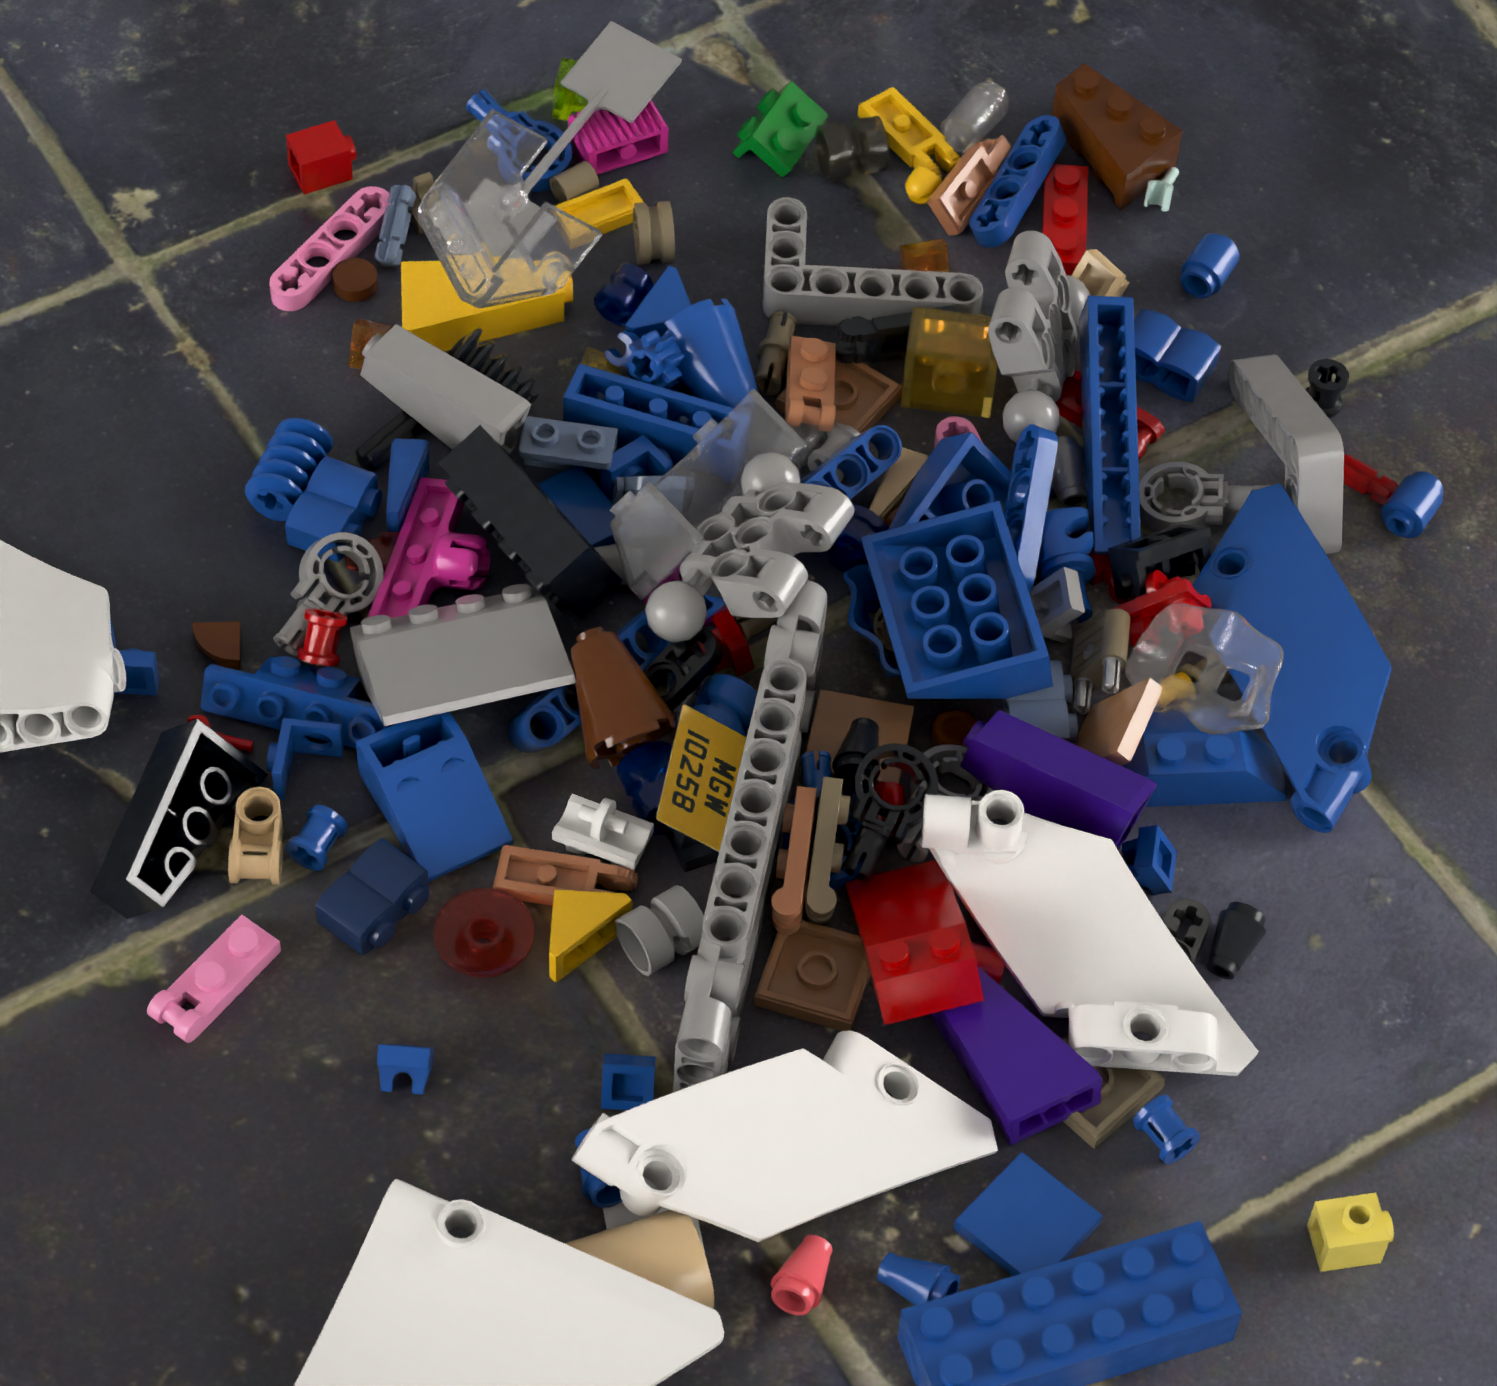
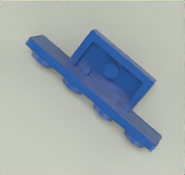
[200,656,391,748]

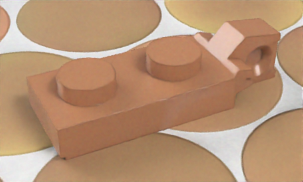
[927,135,1012,236]

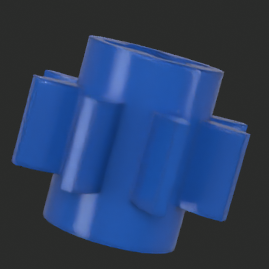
[626,330,685,388]

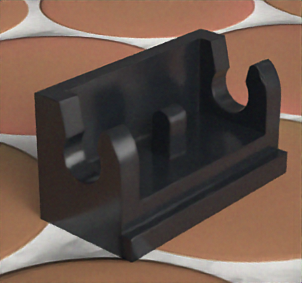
[1108,524,1211,599]

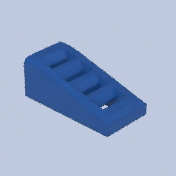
[386,438,430,541]

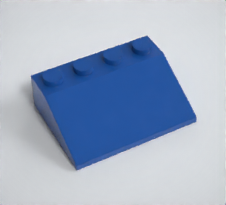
[861,501,1053,699]

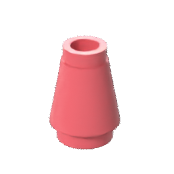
[771,1235,833,1316]

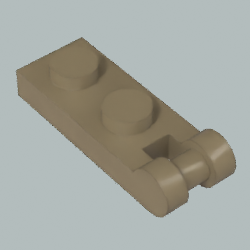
[804,776,850,925]

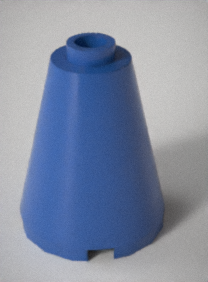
[661,298,762,421]

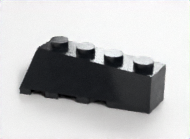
[90,719,269,919]

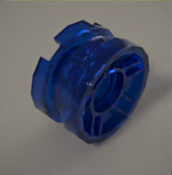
[822,504,889,573]

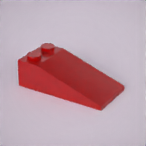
[845,860,984,1025]

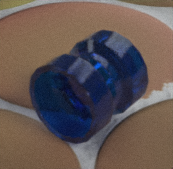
[594,263,654,326]

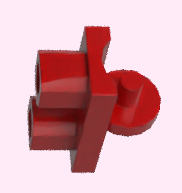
[1113,570,1212,654]

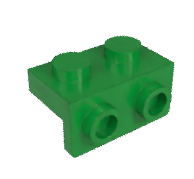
[732,81,829,177]

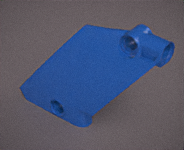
[1192,483,1392,833]

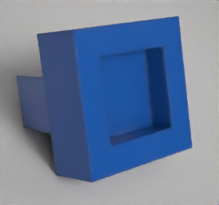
[1121,825,1177,895]
[377,1043,435,1094]
[601,1053,656,1110]

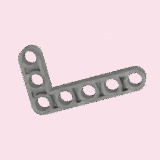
[763,197,983,333]
[1228,354,1344,554]

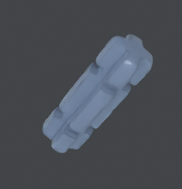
[374,185,416,268]

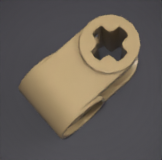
[228,787,284,885]

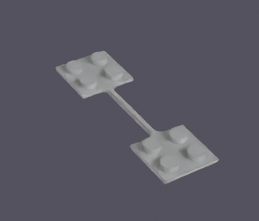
[432,21,682,260]

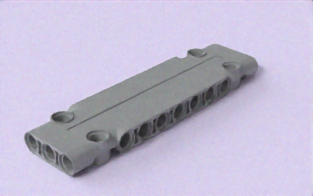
[673,580,828,1093]

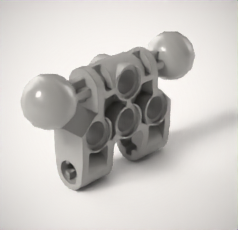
[988,231,1090,443]
[645,452,855,643]

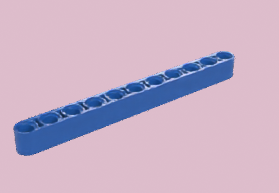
[508,425,902,753]

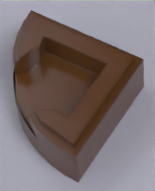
[192,621,241,670]

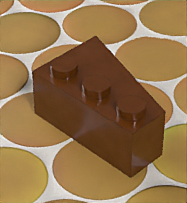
[1052,63,1183,211]

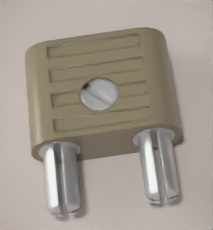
[1070,609,1131,715]

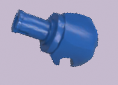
[1037,507,1096,624]

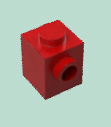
[286,120,357,195]

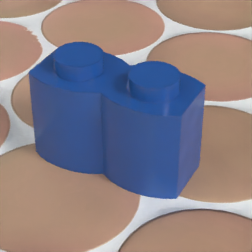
[1134,309,1221,402]
[285,456,382,562]

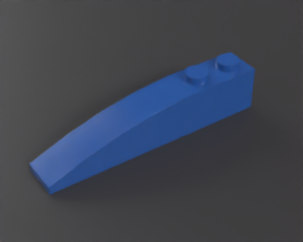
[1079,296,1141,555]

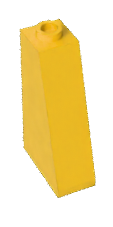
[401,258,573,352]

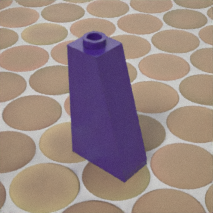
[960,710,1157,850]
[930,967,1102,1146]

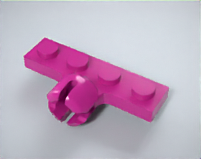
[368,477,490,618]

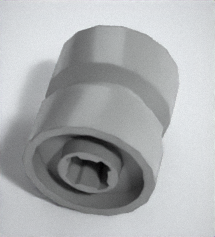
[615,885,704,976]

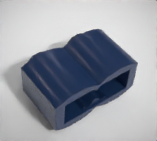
[315,838,429,956]

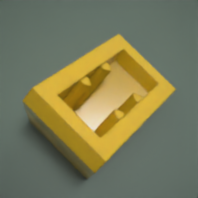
[549,890,632,983]

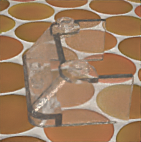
[418,109,602,308]
[610,389,806,601]

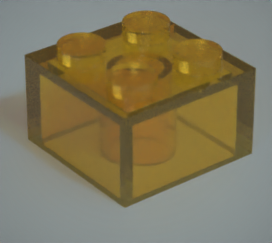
[901,307,998,418]

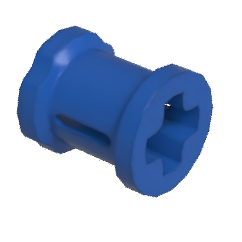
[285,804,348,871]
[1133,1095,1201,1164]

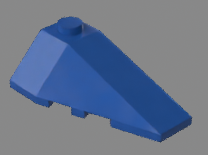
[867,432,1011,577]

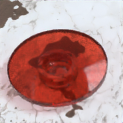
[433,888,535,977]

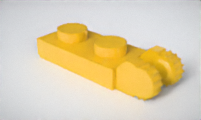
[857,87,960,180]

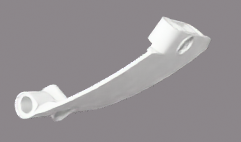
[922,790,1258,1076]
[571,1030,998,1242]

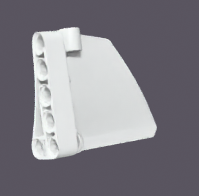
[0,540,126,753]
[294,1178,724,1386]

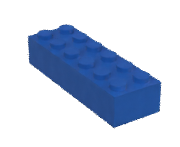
[897,1220,1242,1386]

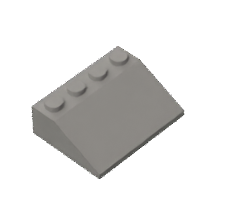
[350,584,576,726]

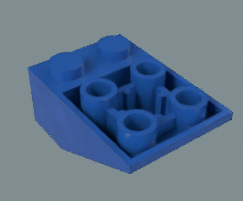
[356,712,514,882]

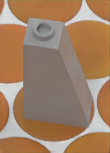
[360,324,531,454]

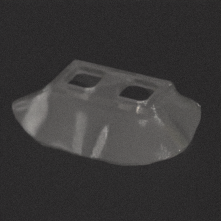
[1125,603,1284,735]

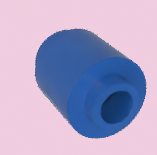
[1180,233,1240,298]
[1381,471,1444,538]

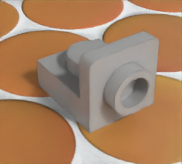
[1029,567,1085,643]

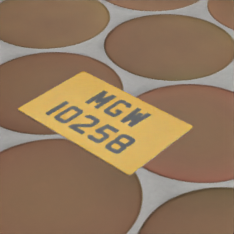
[656,704,747,852]

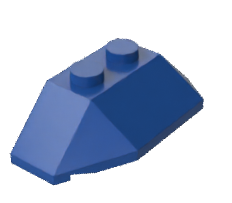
[1122,707,1287,807]

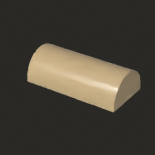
[564,1210,714,1308]

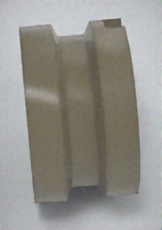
[633,201,675,265]

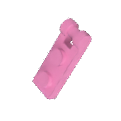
[147,915,281,1043]

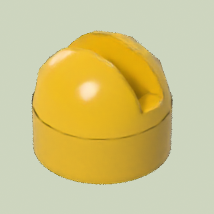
[905,166,942,205]

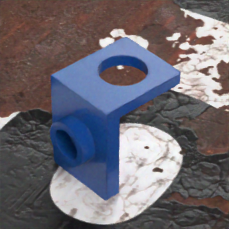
[267,718,344,800]

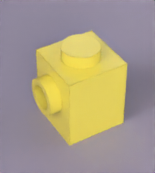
[1307,1193,1394,1272]

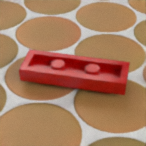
[1041,164,1088,275]

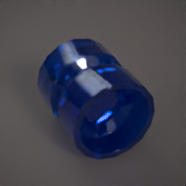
[616,741,673,835]

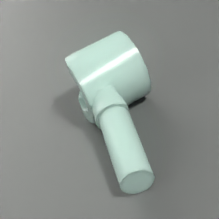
[1144,167,1179,211]

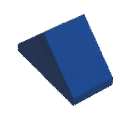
[625,266,691,354]

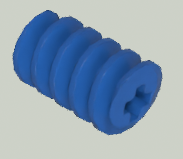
[245,418,334,521]

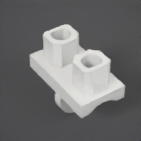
[552,794,654,870]

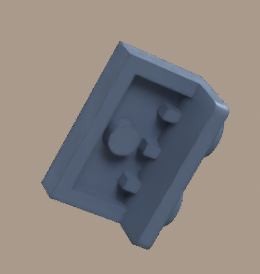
[519,416,618,475]

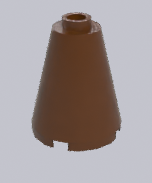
[570,627,678,769]

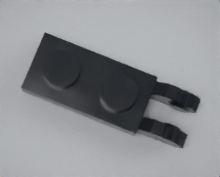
[835,305,960,365]

